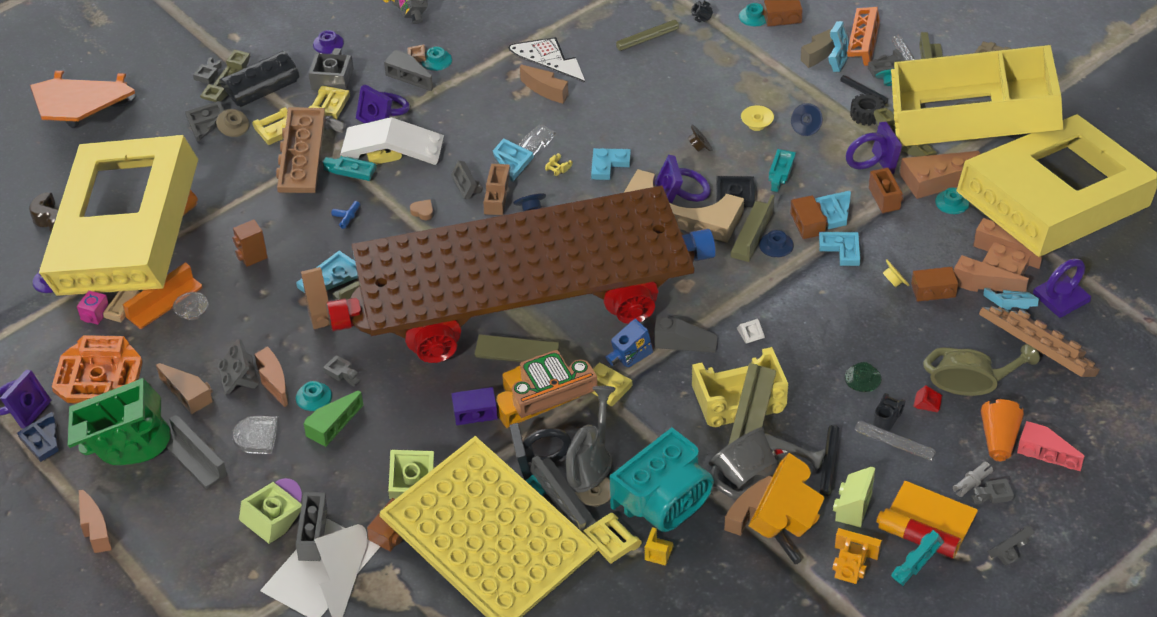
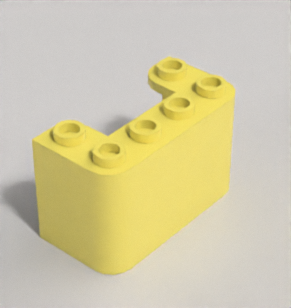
[692,347,788,427]

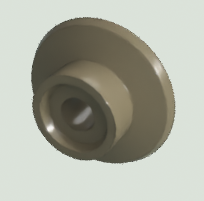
[216,109,249,137]
[575,477,610,507]

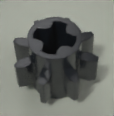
[691,0,713,22]

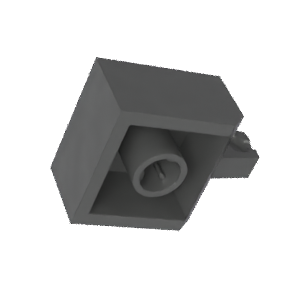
[309,48,354,90]

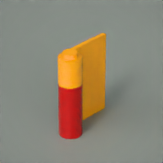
[876,481,978,559]

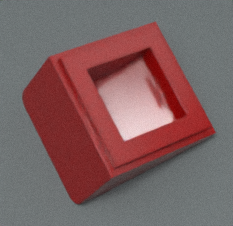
[914,385,942,412]

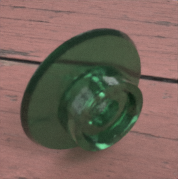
[844,362,882,392]

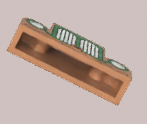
[512,350,597,418]

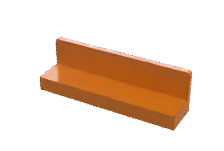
[123,262,202,329]

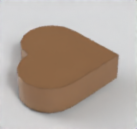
[410,200,433,220]

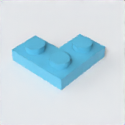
[829,21,849,72]
[591,148,631,180]
[819,232,860,266]

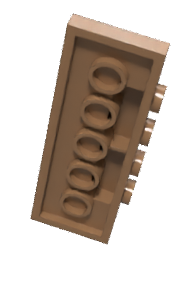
[276,107,325,193]
[979,306,1100,377]

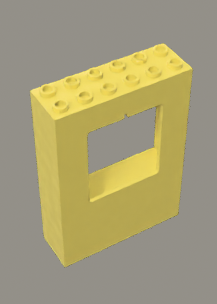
[891,45,1063,146]
[956,114,1157,257]
[39,135,198,296]

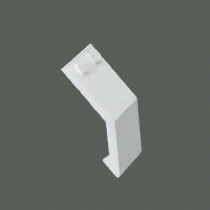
[340,117,444,165]

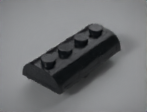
[219,51,300,107]

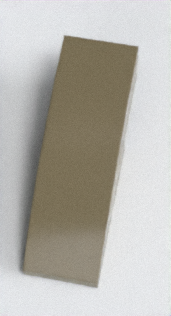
[801,28,835,68]

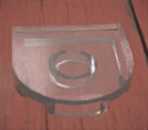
[232,416,279,454]

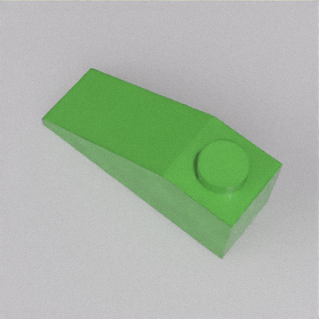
[303,391,364,447]

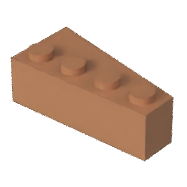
[900,151,981,199]

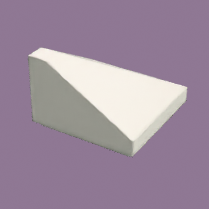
[737,319,765,344]

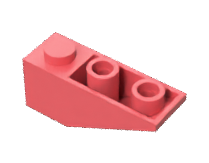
[1017,421,1084,471]

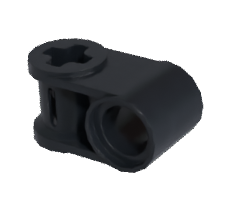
[873,393,905,433]

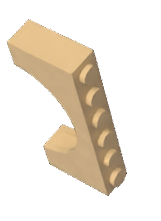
[624,169,744,242]

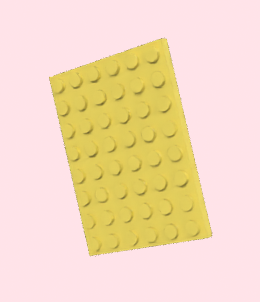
[380,436,599,617]

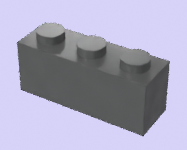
[296,492,328,561]

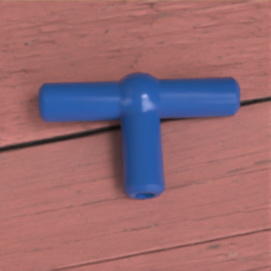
[331,201,360,229]

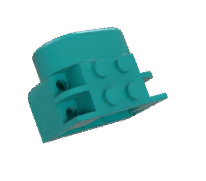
[610,427,714,532]

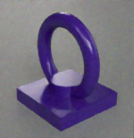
[355,85,410,124]
[846,122,902,174]
[655,155,711,204]
[1033,258,1091,318]
[0,370,52,428]

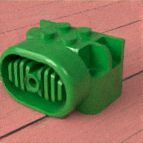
[68,378,171,465]

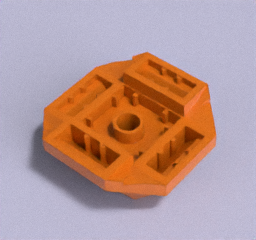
[52,335,143,405]

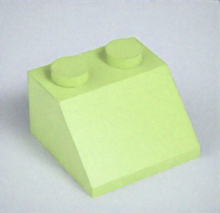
[388,450,434,499]
[833,467,875,528]
[239,482,302,544]

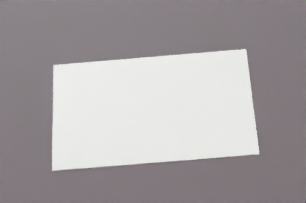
[260,518,381,617]

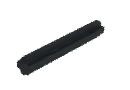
[819,425,840,496]

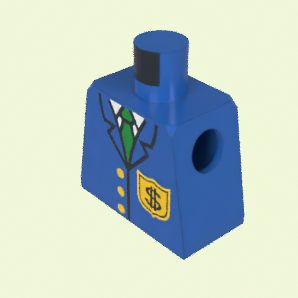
[606,319,653,367]

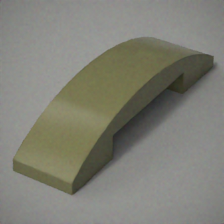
[200,49,250,102]
[874,108,937,157]

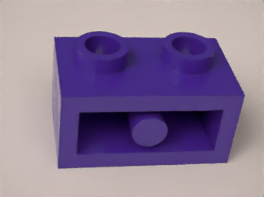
[451,387,497,425]

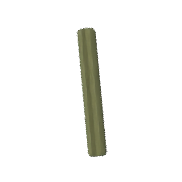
[616,19,679,51]

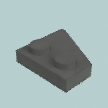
[868,49,905,77]
[185,101,224,141]

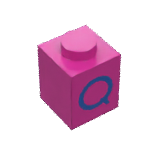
[77,290,109,325]

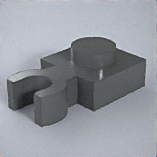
[193,57,222,84]

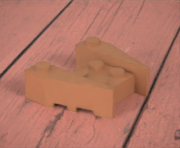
[954,218,1043,293]

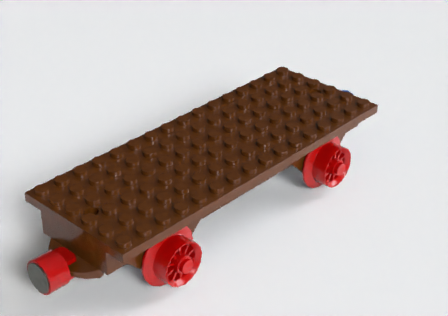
[326,185,716,363]

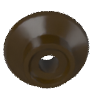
[688,124,713,152]

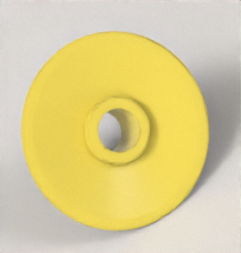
[741,105,774,131]
[883,259,910,287]

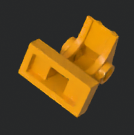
[832,528,882,584]

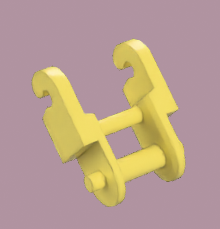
[545,153,573,176]

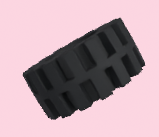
[850,93,884,126]

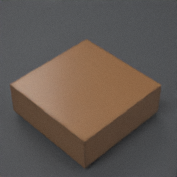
[408,44,426,62]

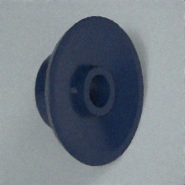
[791,103,823,136]
[513,193,546,211]
[759,230,794,257]

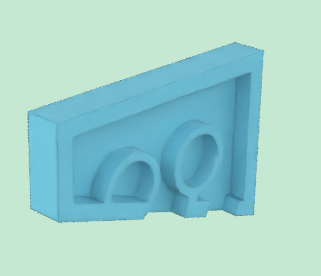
[296,251,357,293]

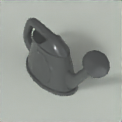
[566,385,616,493]
[708,427,826,500]

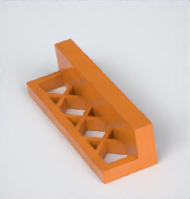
[847,7,880,66]

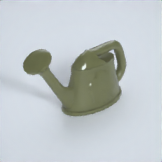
[923,344,1040,396]

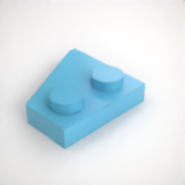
[493,138,534,181]
[815,191,851,229]
[983,288,1039,310]

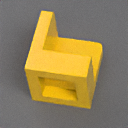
[645,527,673,566]

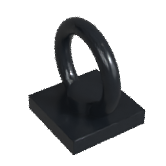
[510,423,571,481]

